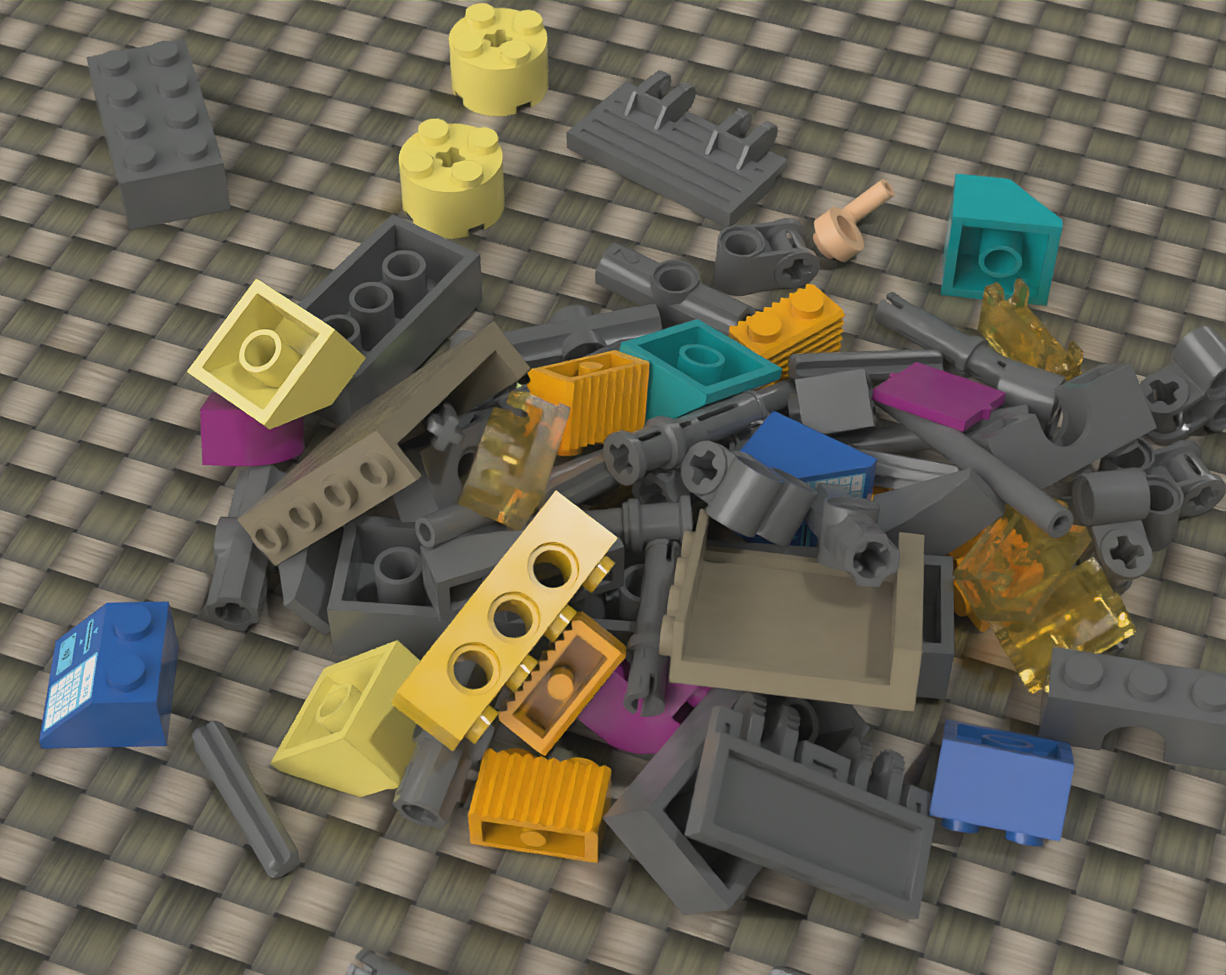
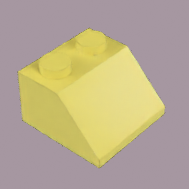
[187,279,366,429]
[270,640,420,798]

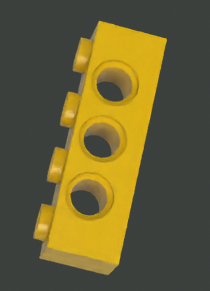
[391,491,617,751]

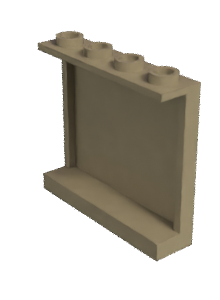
[237,321,530,566]
[659,509,924,712]

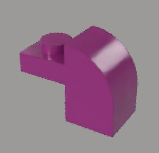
[200,393,304,466]
[576,657,712,754]

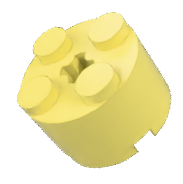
[449,3,548,116]
[399,119,505,239]

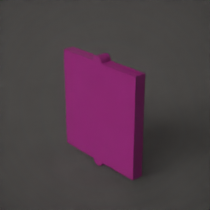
[871,362,1006,432]

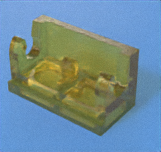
[978,278,1084,383]
[458,391,571,530]
[952,498,1092,622]
[986,557,1137,694]

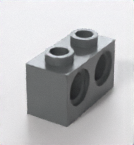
[787,368,879,436]

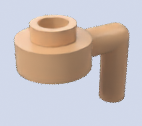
[813,179,895,262]

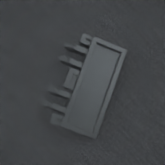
[566,70,788,227]
[684,691,936,921]

